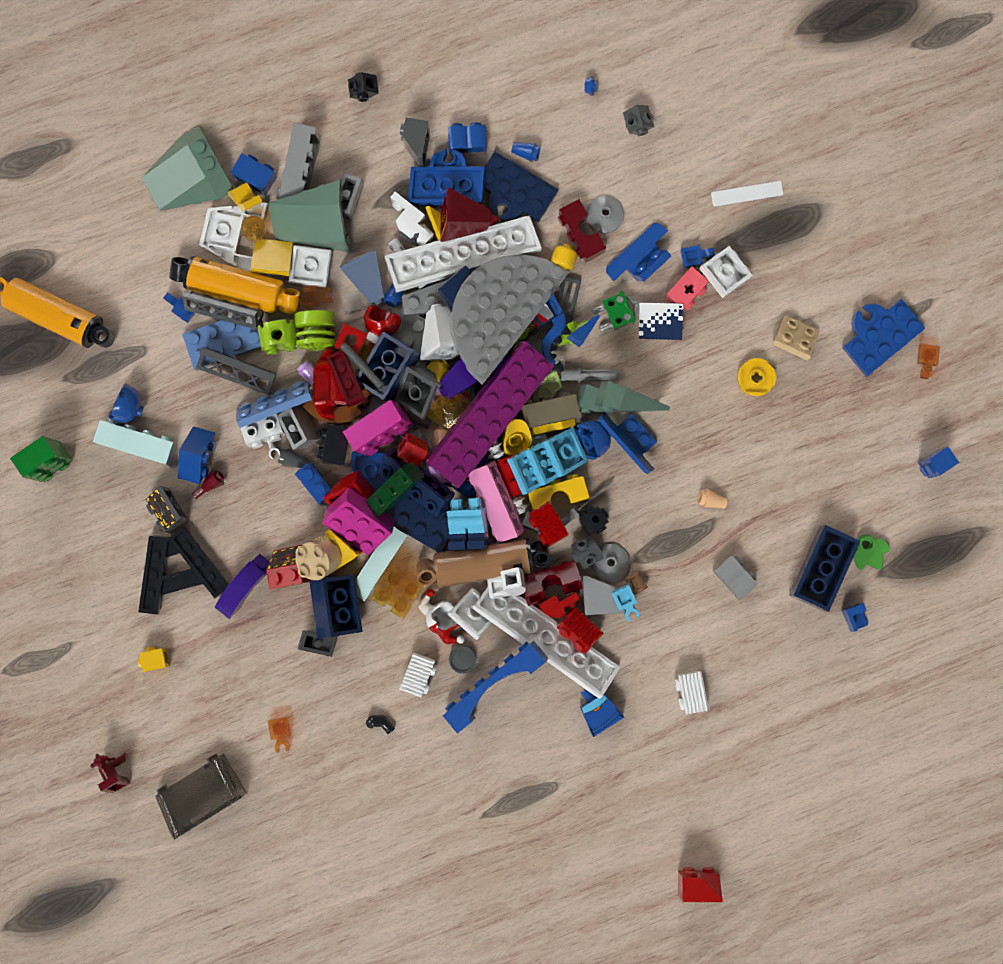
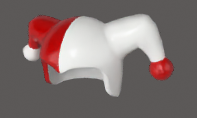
[418,589,465,645]

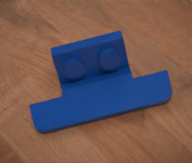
[606,223,671,282]
[598,412,657,474]

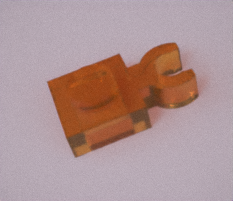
[299,286,333,308]
[268,717,291,753]

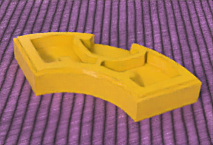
[529,418,576,436]

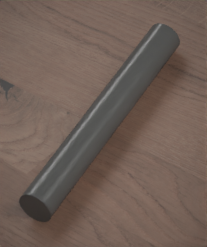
[340,343,385,389]

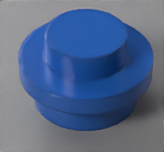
[585,76,598,96]

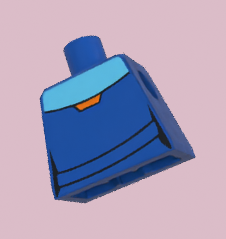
[580,689,625,737]

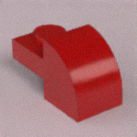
[539,592,580,618]

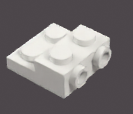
[699,246,753,298]

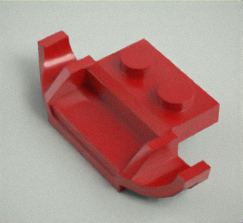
[313,348,354,420]

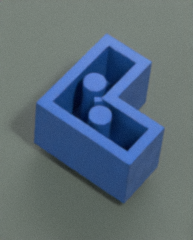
[178,426,217,484]

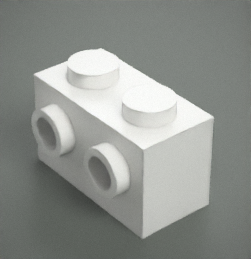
[241,413,285,449]

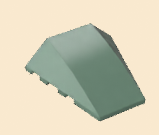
[268,179,352,253]

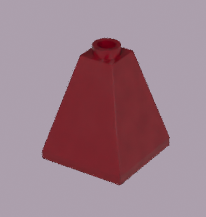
[440,188,494,242]

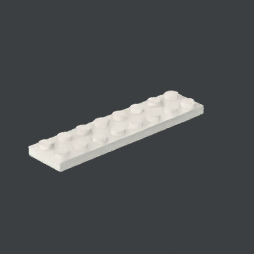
[385,216,541,292]
[472,587,620,699]

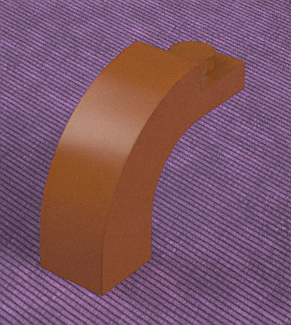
[303,389,372,425]

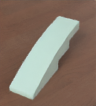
[355,527,408,602]

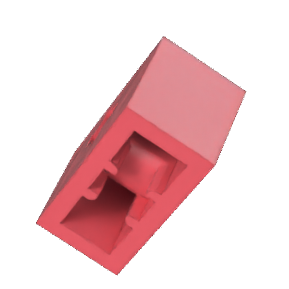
[665,267,709,311]

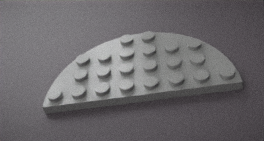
[450,255,569,385]

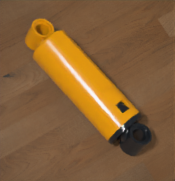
[169,256,300,314]
[0,277,115,348]

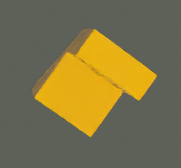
[227,182,263,211]

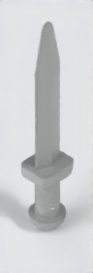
[561,480,614,526]

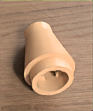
[697,489,728,509]

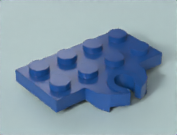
[408,149,486,205]
[842,299,925,377]

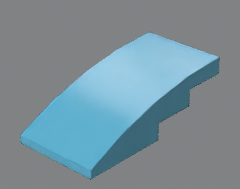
[507,427,588,495]

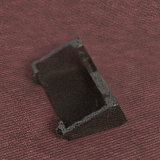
[155,753,247,840]

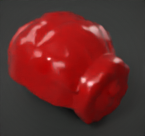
[363,305,401,337]

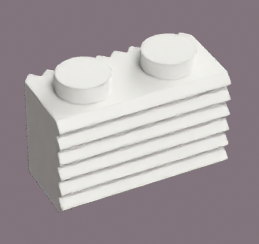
[400,652,438,697]
[674,671,709,714]

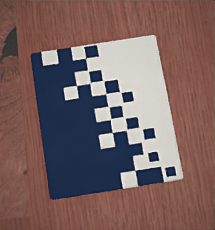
[639,303,683,340]

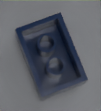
[356,332,420,402]
[309,574,363,639]

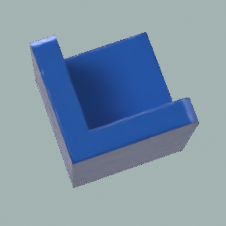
[842,603,868,632]

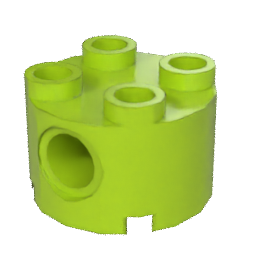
[257,319,298,355]

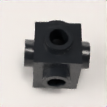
[348,72,379,102]
[578,506,609,536]

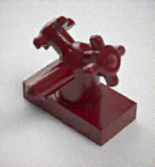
[90,753,130,794]

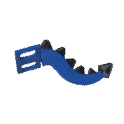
[542,295,574,372]

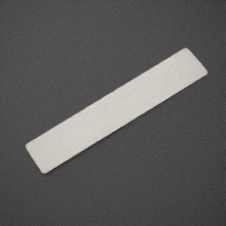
[711,181,783,207]

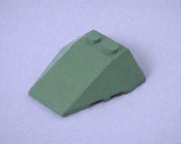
[142,126,234,211]

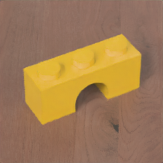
[528,474,589,511]

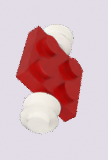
[488,440,528,515]

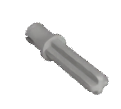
[560,367,618,383]

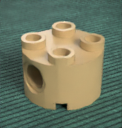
[296,536,341,580]

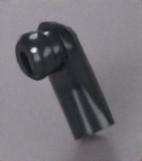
[366,715,395,734]

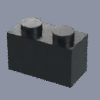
[316,424,348,467]

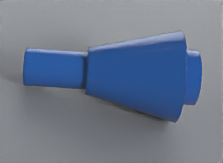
[443,481,477,499]

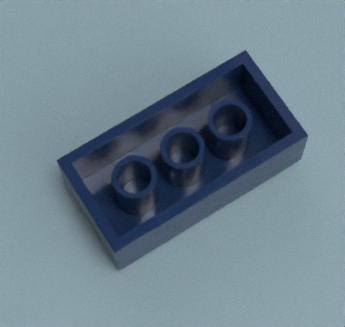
[789,525,861,612]

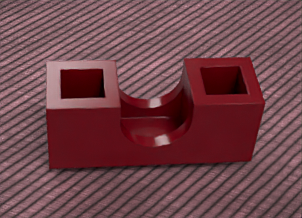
[557,199,606,263]
[524,560,583,606]

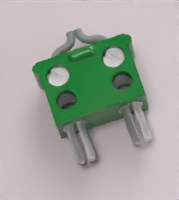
[592,291,639,332]

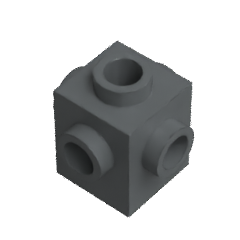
[623,105,654,136]
[571,535,604,569]

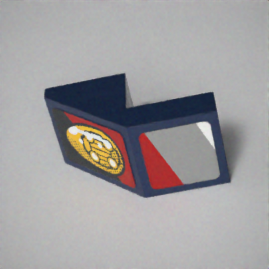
[524,302,557,341]

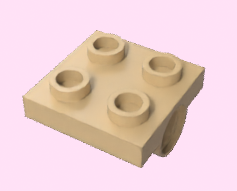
[773,315,820,361]

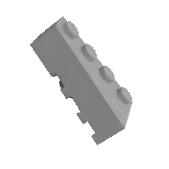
[277,123,321,199]

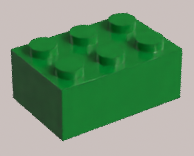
[10,436,73,482]

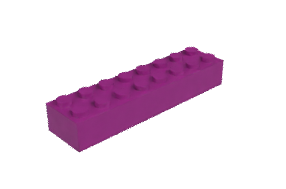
[424,341,554,488]

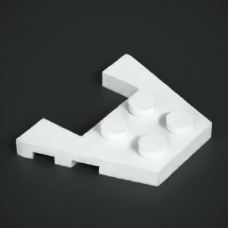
[199,202,268,272]

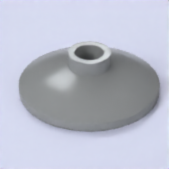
[587,196,624,233]
[591,544,630,582]

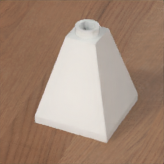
[420,304,459,360]

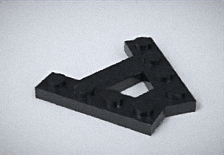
[138,526,229,615]

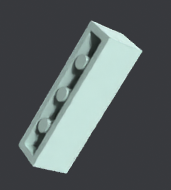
[93,419,177,466]

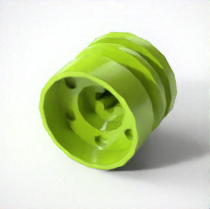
[294,310,336,351]

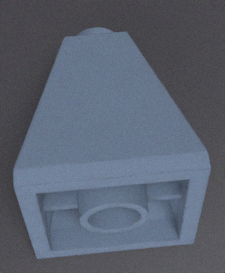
[340,250,384,305]

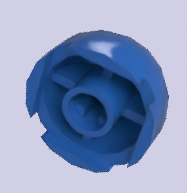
[108,383,144,423]
[575,420,611,460]

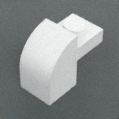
[487,567,526,599]

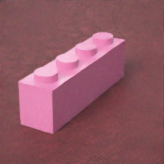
[469,460,525,543]

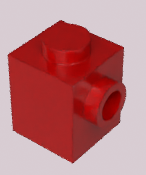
[397,433,429,467]

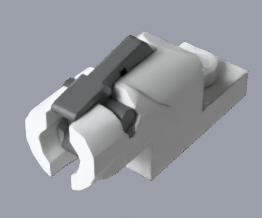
[390,192,435,247]

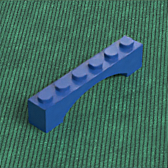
[442,640,549,734]

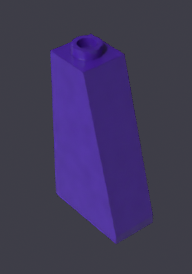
[438,356,506,400]

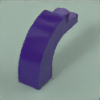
[215,554,269,619]

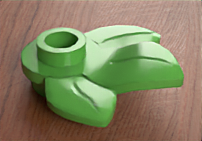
[854,535,891,570]

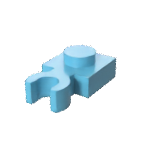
[611,584,640,621]

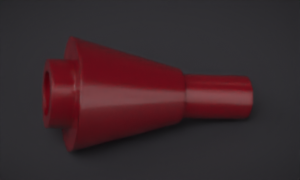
[192,470,225,499]

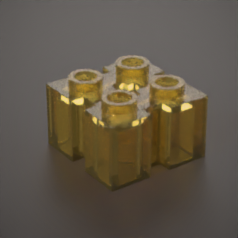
[370,566,425,619]

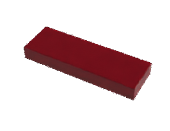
[326,350,366,408]

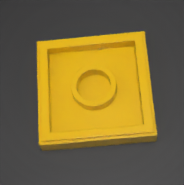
[251,238,293,276]

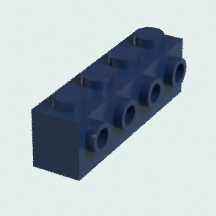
[377,448,455,517]

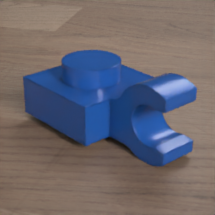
[680,245,715,269]
[163,292,195,323]

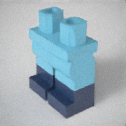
[447,497,490,550]

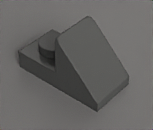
[297,630,337,657]

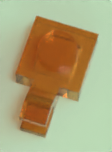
[917,344,940,379]

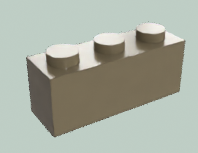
[518,392,581,428]

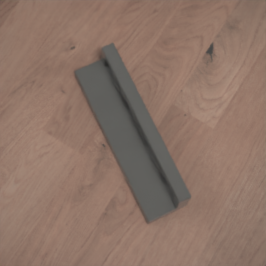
[182,291,264,330]
[196,346,277,395]

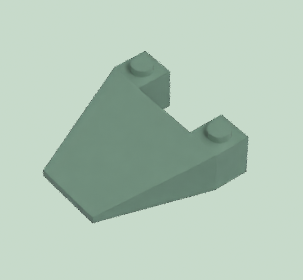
[577,381,670,415]

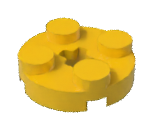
[737,358,776,397]

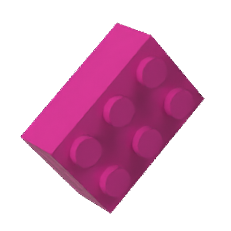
[343,400,414,456]
[322,487,395,555]

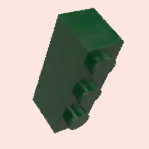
[366,461,425,517]

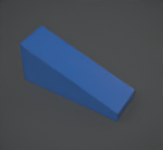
[567,314,600,347]

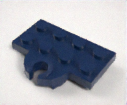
[484,151,559,222]
[385,494,449,553]

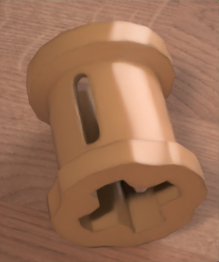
[624,570,648,595]

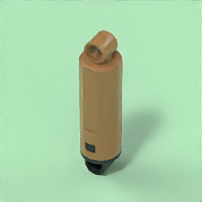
[416,538,552,587]

